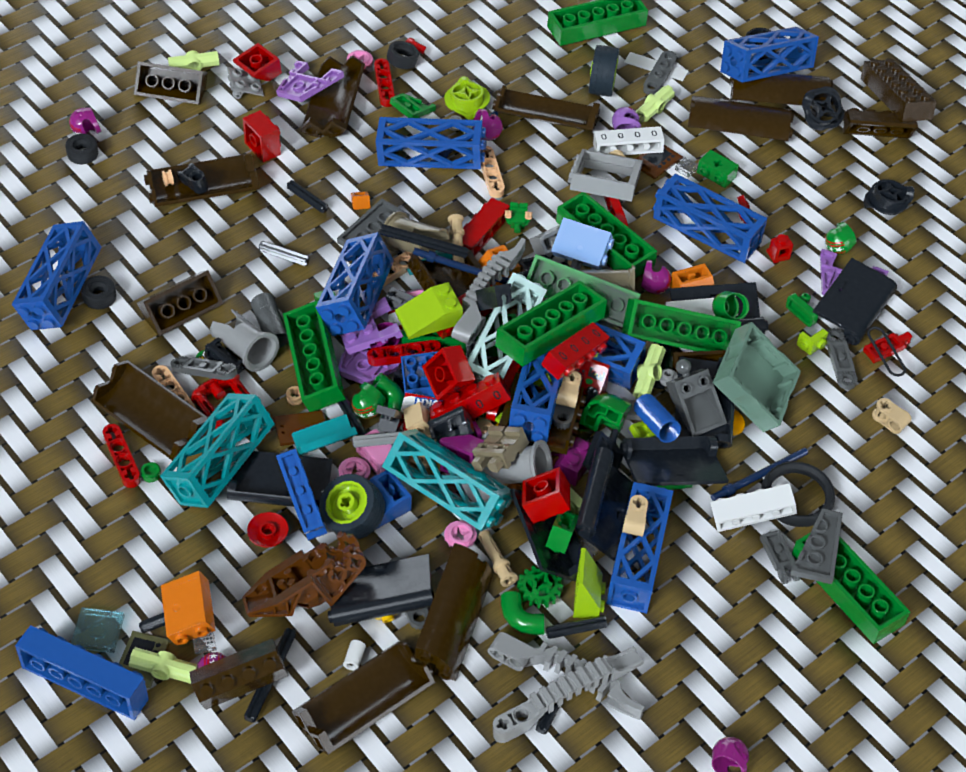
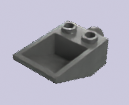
[666,359,727,436]

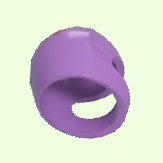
[612,107,641,130]

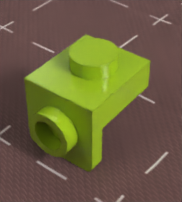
[797,328,828,355]
[628,421,657,438]

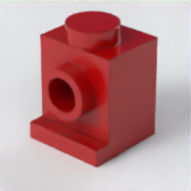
[766,234,793,263]

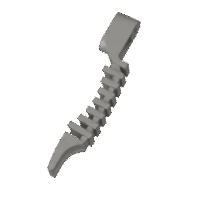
[451,238,526,345]
[488,632,645,720]
[493,646,644,743]

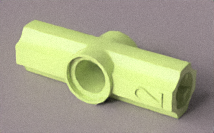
[168,50,219,70]
[636,85,675,123]
[633,344,666,399]
[129,647,197,684]

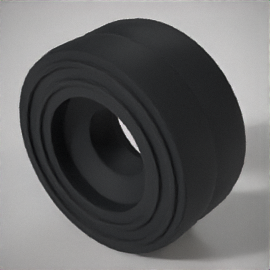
[65,134,98,165]
[81,275,116,310]

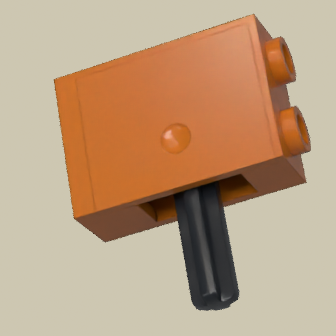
[139,571,216,645]

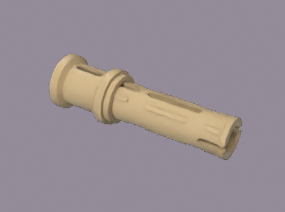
[448,214,465,264]
[478,530,518,587]

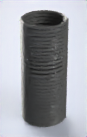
[251,293,288,348]

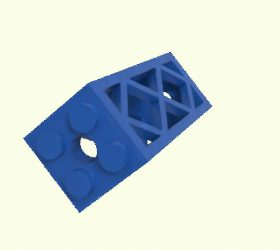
[720,27,819,83]
[375,117,487,169]
[653,173,767,264]
[12,221,102,330]
[315,232,394,336]
[551,323,646,390]
[509,352,563,443]
[606,482,673,614]

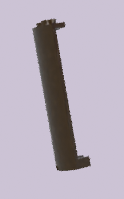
[300,56,365,138]
[729,70,833,108]
[492,85,600,132]
[687,95,794,142]
[144,153,260,207]
[92,360,208,461]
[415,543,493,681]
[292,642,435,755]

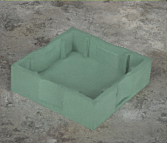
[713,322,801,432]

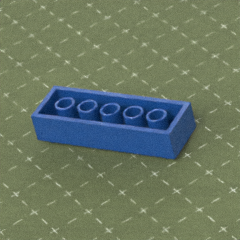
[15,625,149,721]

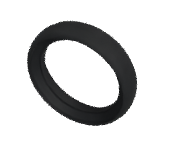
[761,462,835,527]

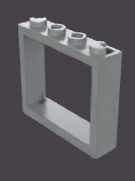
[568,149,643,202]

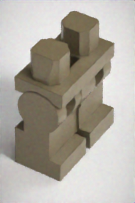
[471,426,529,473]

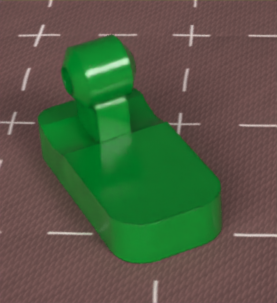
[786,293,818,327]

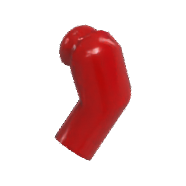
[405,38,426,54]

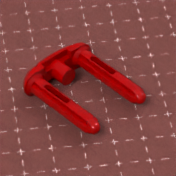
[191,373,250,435]

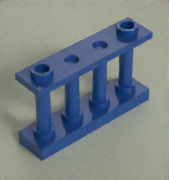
[276,448,328,541]

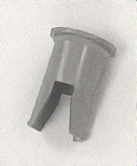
[210,309,279,372]
[482,440,553,484]

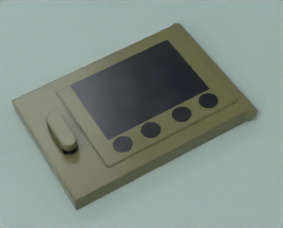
[119,631,171,688]

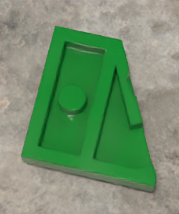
[390,93,436,118]

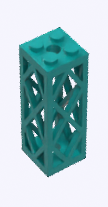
[160,393,275,508]
[382,429,513,531]

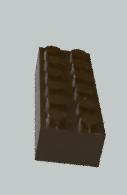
[861,58,937,122]

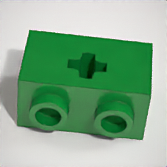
[697,149,739,188]
[546,511,578,554]

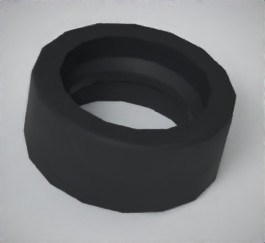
[386,41,419,69]

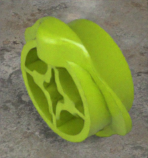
[444,76,490,120]

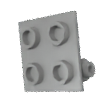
[227,67,264,99]

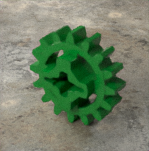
[517,565,563,609]

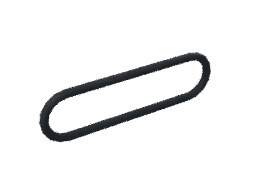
[867,326,906,377]

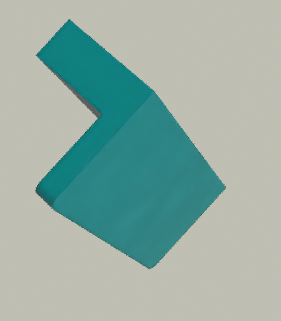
[292,414,357,456]

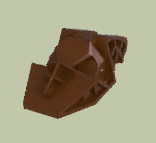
[242,531,366,617]

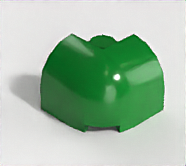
[579,393,632,432]

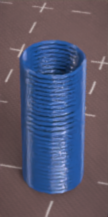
[634,394,681,443]

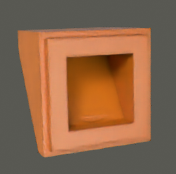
[351,191,370,210]

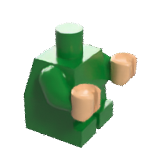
[505,202,532,233]

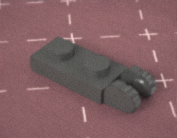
[760,530,801,584]

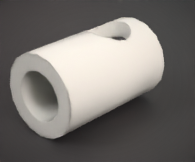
[343,640,366,671]

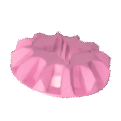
[347,50,373,70]
[338,457,370,479]
[444,521,477,547]

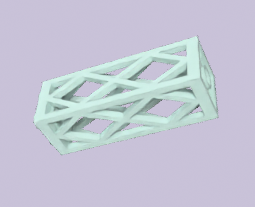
[467,272,547,384]

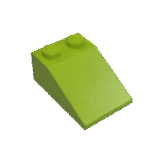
[395,282,463,339]
[573,548,606,619]

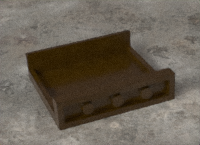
[408,249,483,298]
[499,372,586,455]

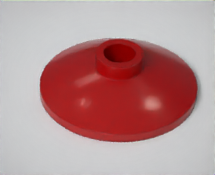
[247,512,289,548]

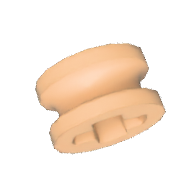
[162,169,174,187]
[286,386,302,405]

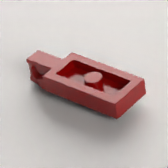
[863,332,913,363]

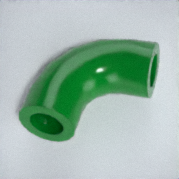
[372,373,405,411]
[501,591,544,635]

